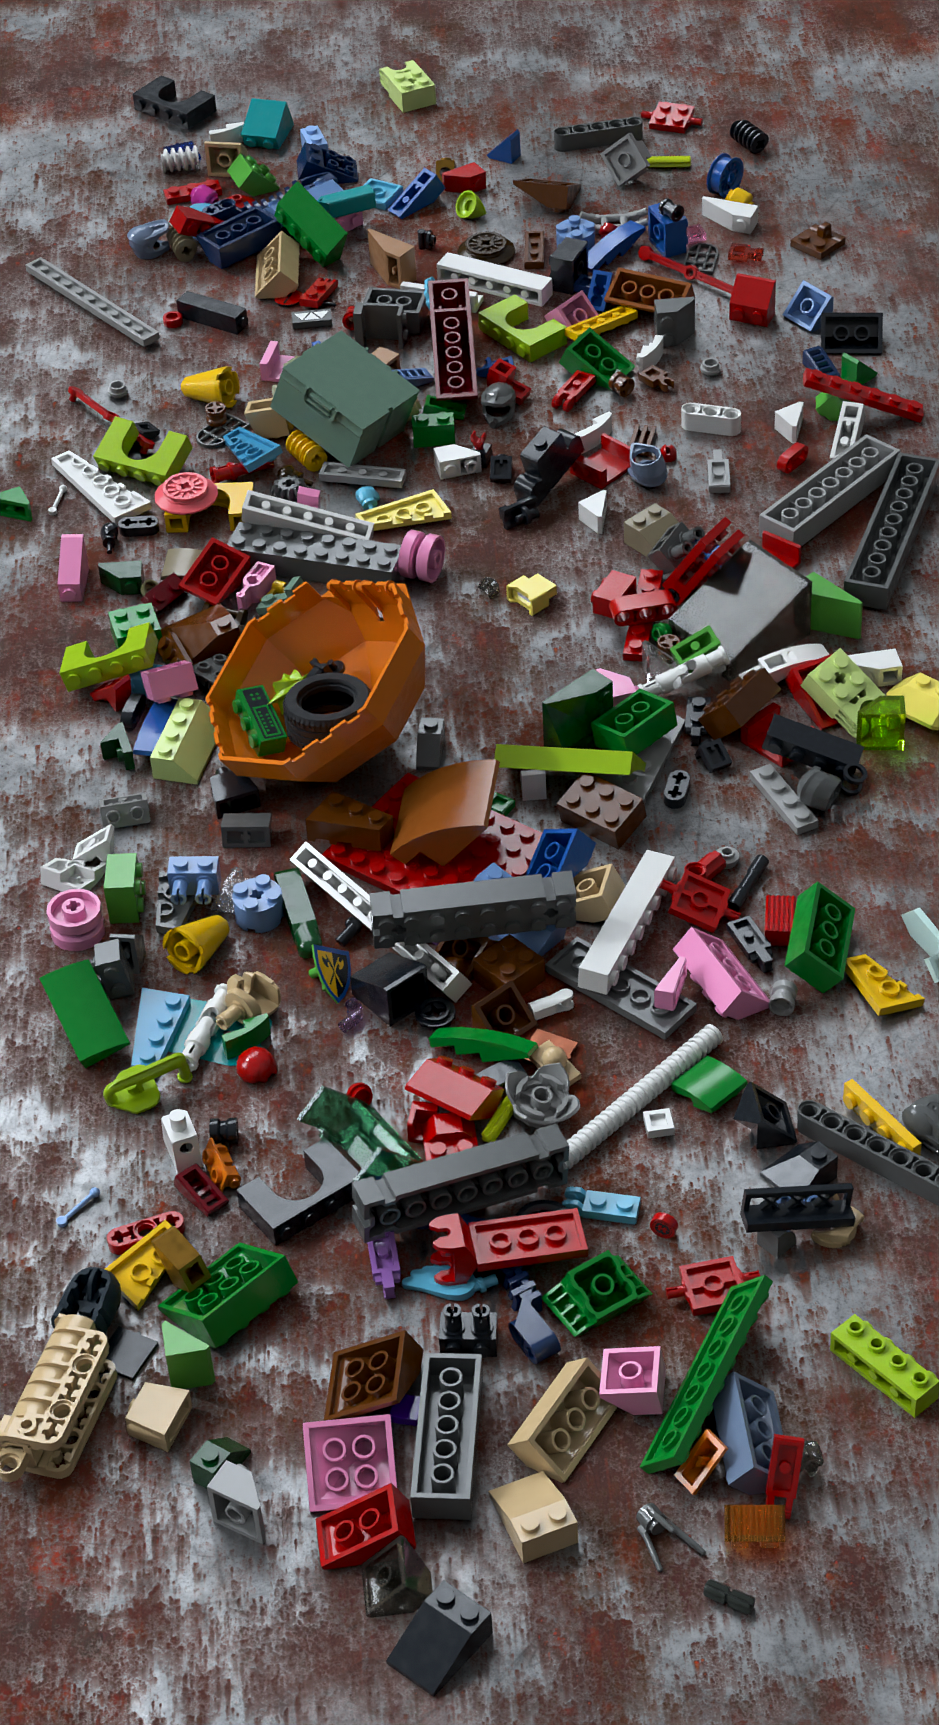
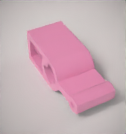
[236,561,276,610]

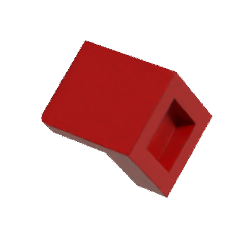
[407,1101,439,1143]

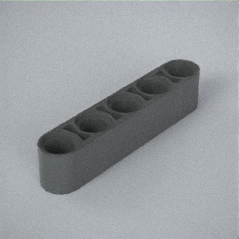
[554,117,643,152]

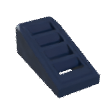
[802,346,841,378]

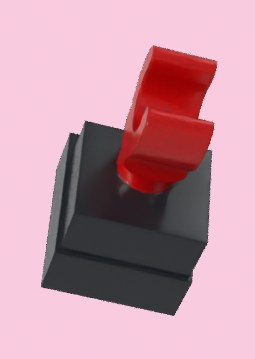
[470,430,493,468]

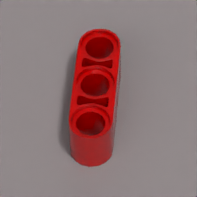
[609,590,678,626]

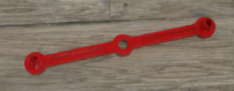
[638,246,734,295]
[68,386,155,454]

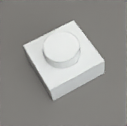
[643,1108,674,1138]

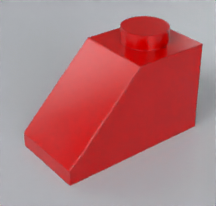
[442,162,487,193]

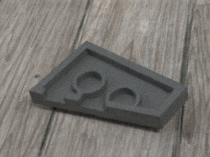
[156,871,197,934]

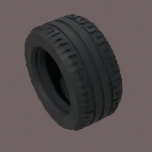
[283,673,371,749]

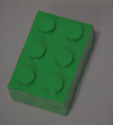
[591,688,678,755]

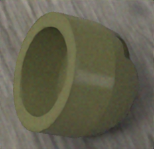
[140,579,158,596]

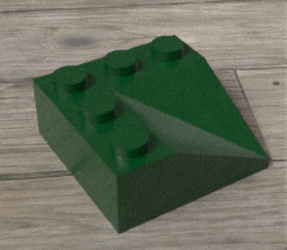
[542,669,613,749]

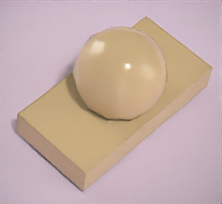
[529,1040,581,1086]

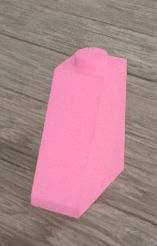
[58,534,89,602]

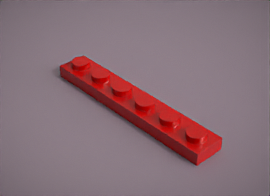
[803,368,924,423]
[623,569,663,662]

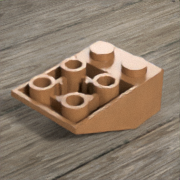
[367,228,417,289]

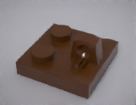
[790,222,846,260]

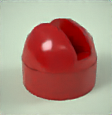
[660,444,677,462]

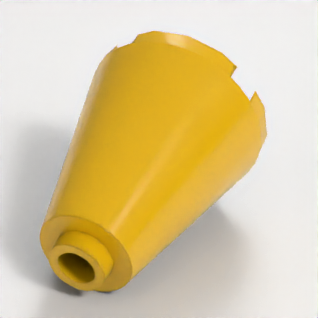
[181,366,240,408]
[162,915,230,974]

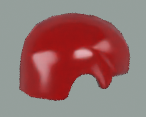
[237,1046,278,1084]

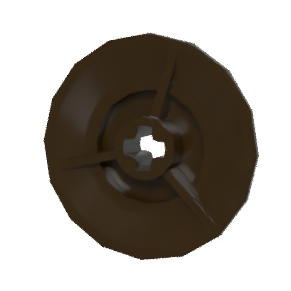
[457,231,515,265]

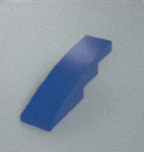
[588,220,646,274]
[133,699,178,756]

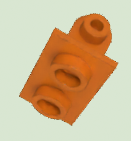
[202,1138,241,1192]

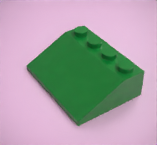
[157,1242,298,1348]

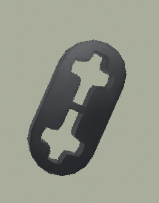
[118,516,160,537]
[120,692,146,729]
[664,770,690,809]

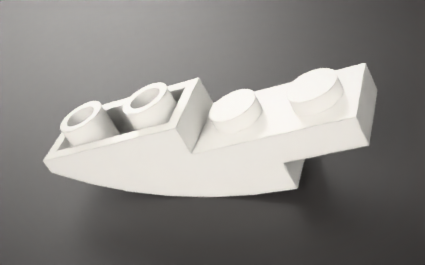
[739,644,829,683]

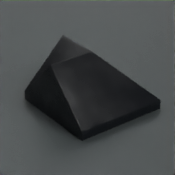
[733,1082,798,1149]

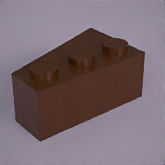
[305,791,394,851]

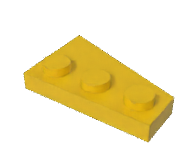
[845,954,925,1016]
[105,1220,172,1311]

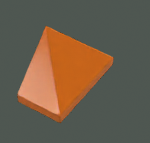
[674,1429,728,1495]

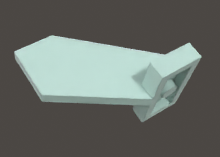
[901,908,939,983]

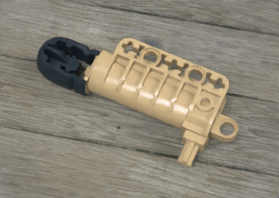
[0,1267,122,1482]

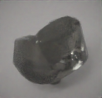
[478,577,500,599]

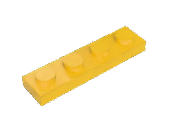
[565,306,638,341]
[843,1079,921,1155]

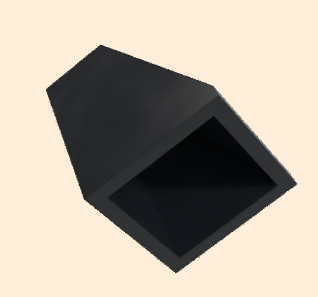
[350,952,429,1027]

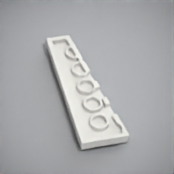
[51,451,152,524]

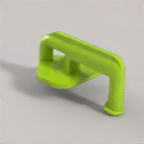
[103,1053,193,1114]

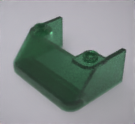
[297,1085,424,1182]

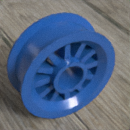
[707,153,744,198]

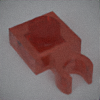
[728,243,764,262]

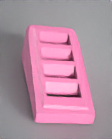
[654,956,687,1011]

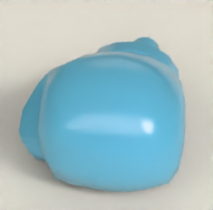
[355,486,380,510]

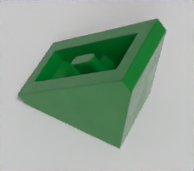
[841,353,878,385]
[0,486,32,522]

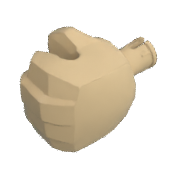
[215,971,281,1030]

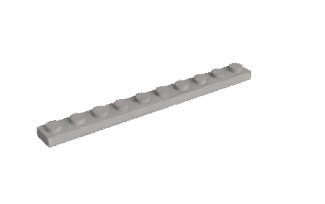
[25,257,160,347]

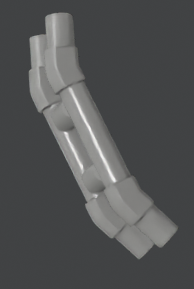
[579,207,648,234]

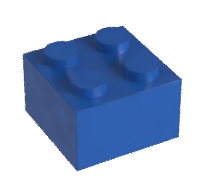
[648,203,688,258]

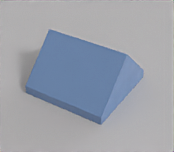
[783,280,834,333]

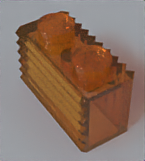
[724,1504,786,1548]

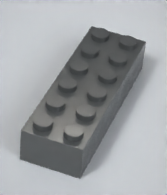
[410,1353,483,1520]

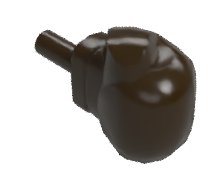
[277,465,313,487]

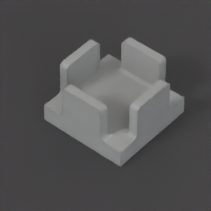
[600,133,651,186]

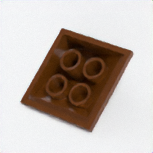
[513,178,581,213]
[161,604,241,665]
[324,1330,423,1421]

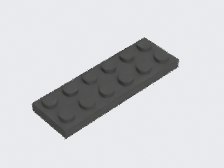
[545,937,697,1040]

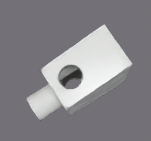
[161,1109,204,1174]

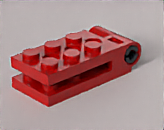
[662,516,745,606]

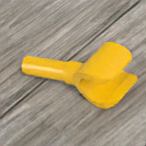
[259,580,286,602]

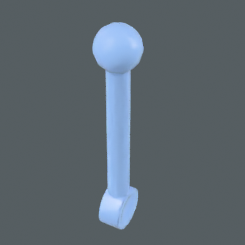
[56,1187,100,1228]

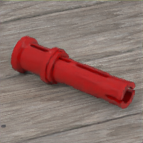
[210,461,274,483]

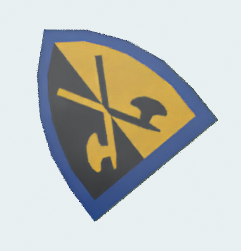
[309,944,351,1004]

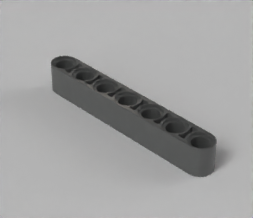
[797,1100,939,1206]

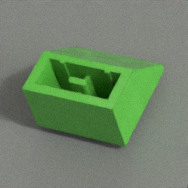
[227,153,280,196]

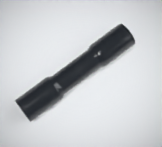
[727,854,769,912]

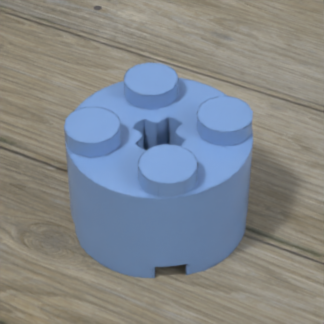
[556,215,595,251]
[232,874,284,933]

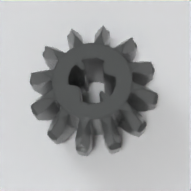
[271,475,306,503]

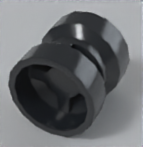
[209,1117,239,1145]

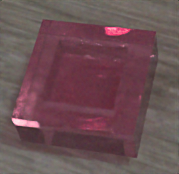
[686,224,707,244]

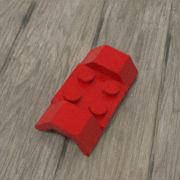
[421,1112,478,1161]

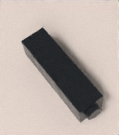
[176,291,248,335]

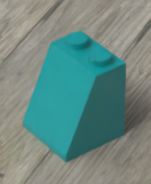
[241,98,294,149]

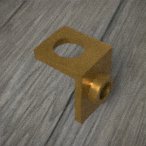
[436,157,456,182]

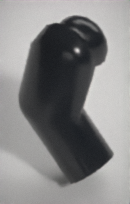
[335,917,362,947]

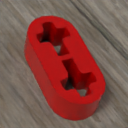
[777,442,809,474]

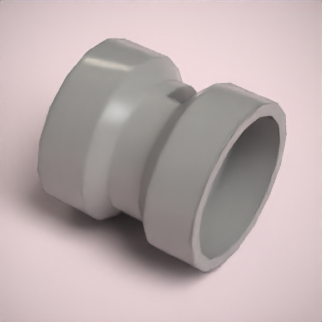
[769,980,798,1016]

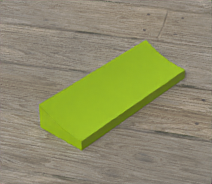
[494,744,646,775]

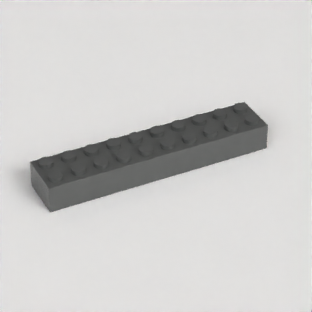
[844,452,939,610]

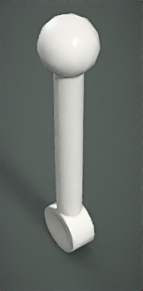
[48,485,67,515]

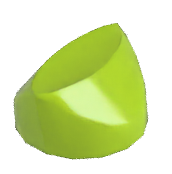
[456,190,487,219]

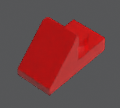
[90,674,131,712]

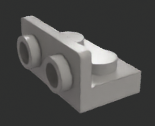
[99,792,151,828]

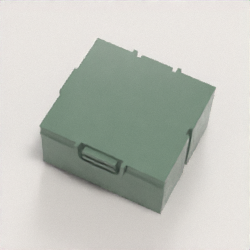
[270,330,420,468]

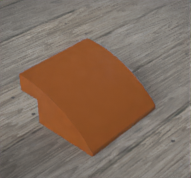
[390,759,500,867]

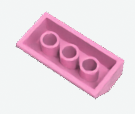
[673,927,769,1020]

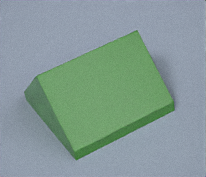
[162,1321,216,1389]

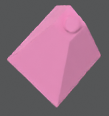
[303,1414,397,1513]

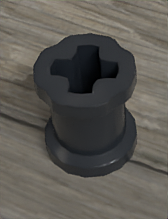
[658,198,684,222]

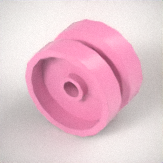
[398,530,445,583]
[47,889,105,951]

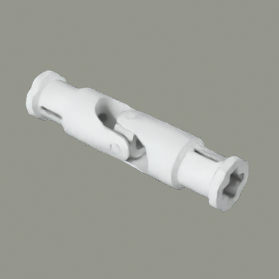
[638,646,730,696]
[182,983,227,1072]

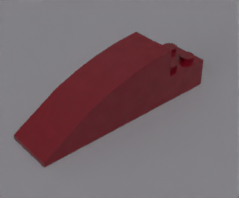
[428,278,478,401]

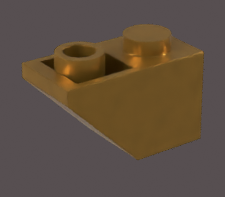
[151,1226,211,1293]

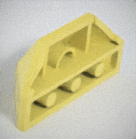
[886,673,939,730]

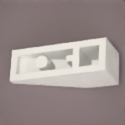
[702,196,758,234]
[830,401,865,460]

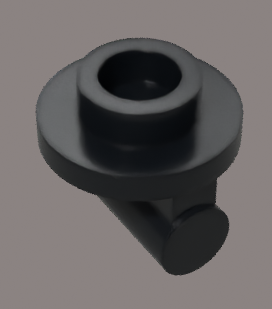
[417,229,436,250]

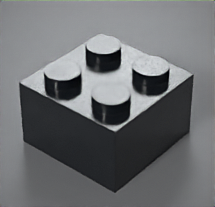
[549,237,589,295]

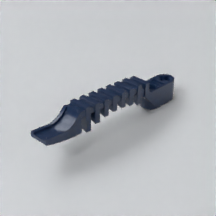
[202,172,338,221]
[460,1213,561,1365]

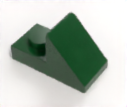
[100,722,135,770]

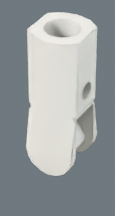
[527,989,574,1020]

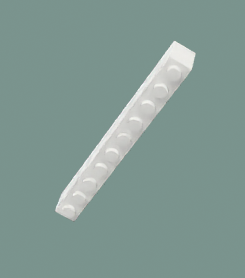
[290,842,472,1003]

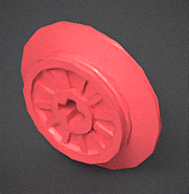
[154,472,218,515]

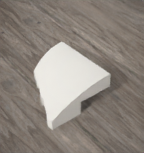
[41,858,106,892]

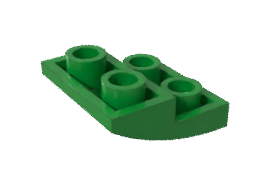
[671,1056,748,1113]

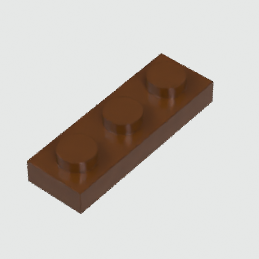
[157,630,194,665]

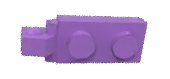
[367,1231,401,1299]

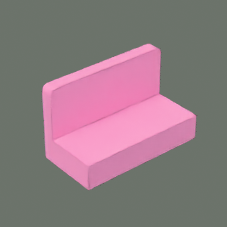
[260,341,294,382]

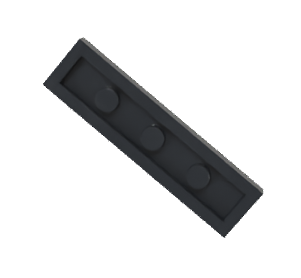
[740,1183,856,1233]

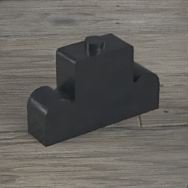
[514,426,585,507]

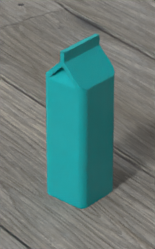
[317,184,376,218]

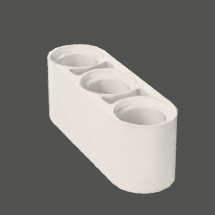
[681,403,741,436]

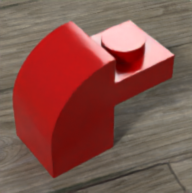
[487,358,531,405]

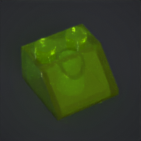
[856,696,906,750]

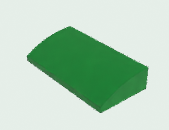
[39,959,131,1068]

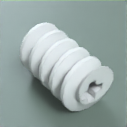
[161,145,200,173]

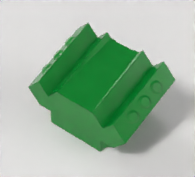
[542,1250,652,1337]

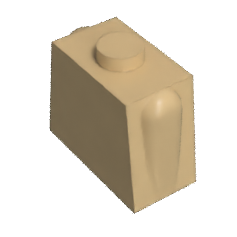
[244,398,294,439]
[125,1382,192,1452]

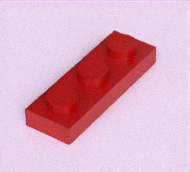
[163,179,222,205]

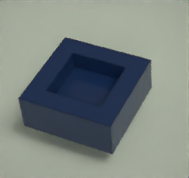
[574,274,592,295]

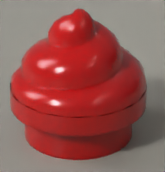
[599,222,617,239]
[346,1082,373,1109]

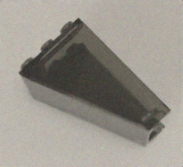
[669,540,812,681]

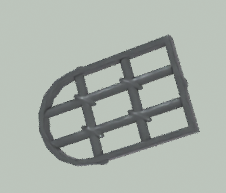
[683,243,719,275]
[196,412,250,448]

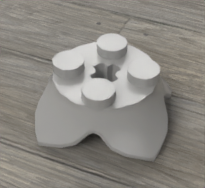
[505,1062,580,1128]

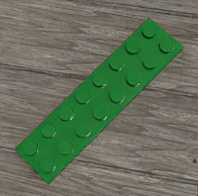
[640,1275,773,1474]

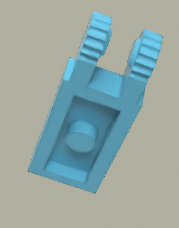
[562,1186,641,1225]

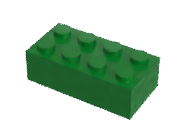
[784,881,856,993]

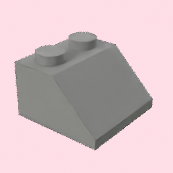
[207,1460,266,1544]

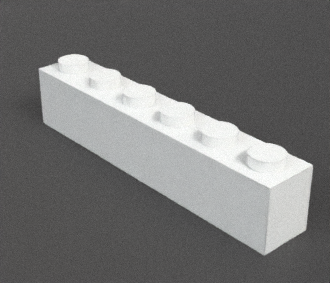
[437,252,553,307]
[242,490,374,540]

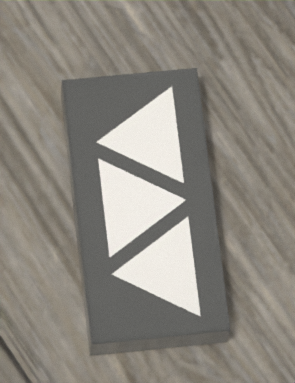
[291,308,332,329]

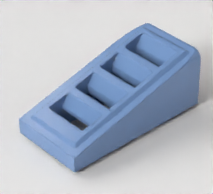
[392,368,434,387]

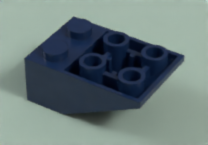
[296,142,358,184]

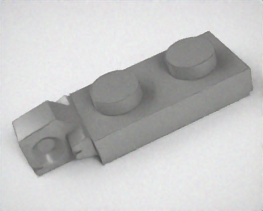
[707,449,730,493]

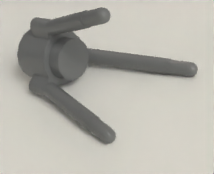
[636,1503,706,1572]

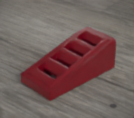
[174,1163,229,1217]

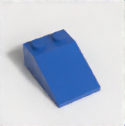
[525,828,596,878]

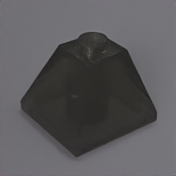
[361,1535,433,1618]

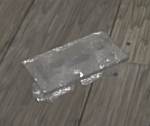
[210,867,247,914]

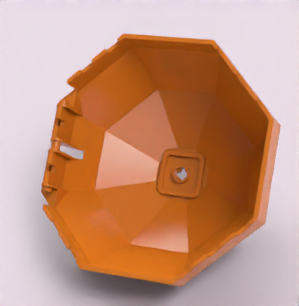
[206,579,425,782]

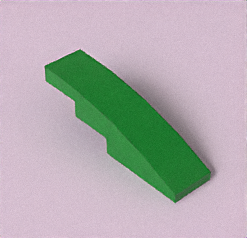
[428,1027,538,1062]

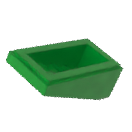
[423,395,467,420]

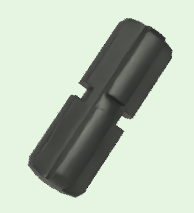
[703,1579,755,1614]

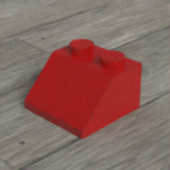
[729,273,776,327]

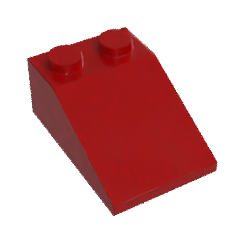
[178,537,250,606]
[785,654,862,730]
[315,1483,416,1570]

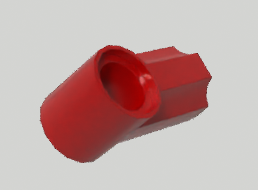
[684,850,726,880]

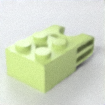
[379,60,436,113]
[801,648,892,738]

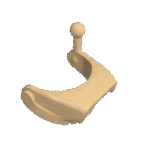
[811,1194,864,1248]

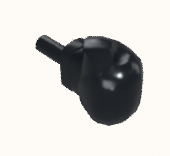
[100,522,118,554]

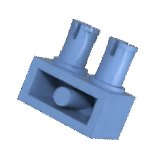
[167,856,221,905]

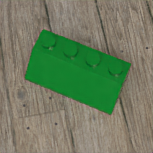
[274,181,348,268]

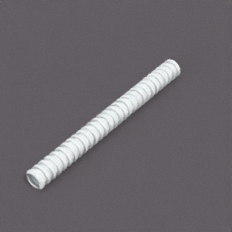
[565,1024,723,1169]

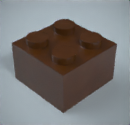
[472,934,545,996]

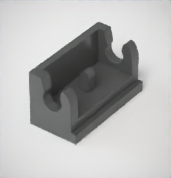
[221,813,273,848]

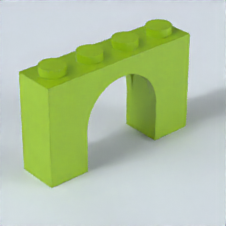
[478,294,567,363]
[93,416,193,486]
[59,622,158,692]

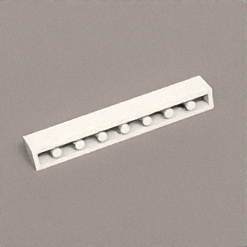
[578,850,677,995]

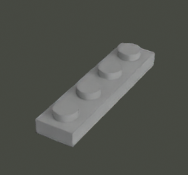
[319,462,406,488]
[750,764,818,835]

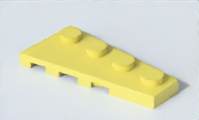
[355,489,452,531]

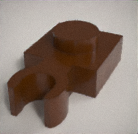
[638,365,674,392]

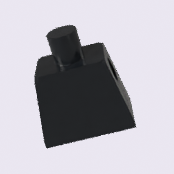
[210,767,261,819]

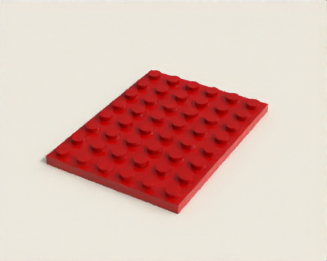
[321,773,542,895]

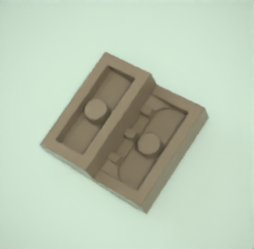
[160,548,203,580]

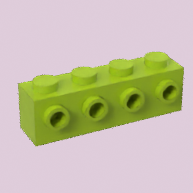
[830,1314,939,1418]

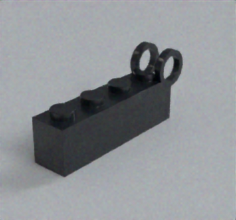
[762,714,867,796]

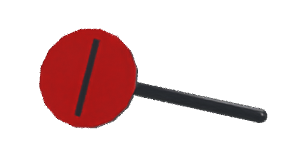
[274,290,336,307]

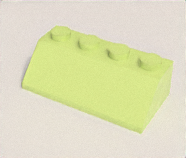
[150,697,216,785]

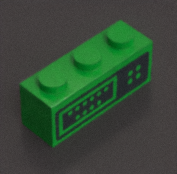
[232,685,287,757]

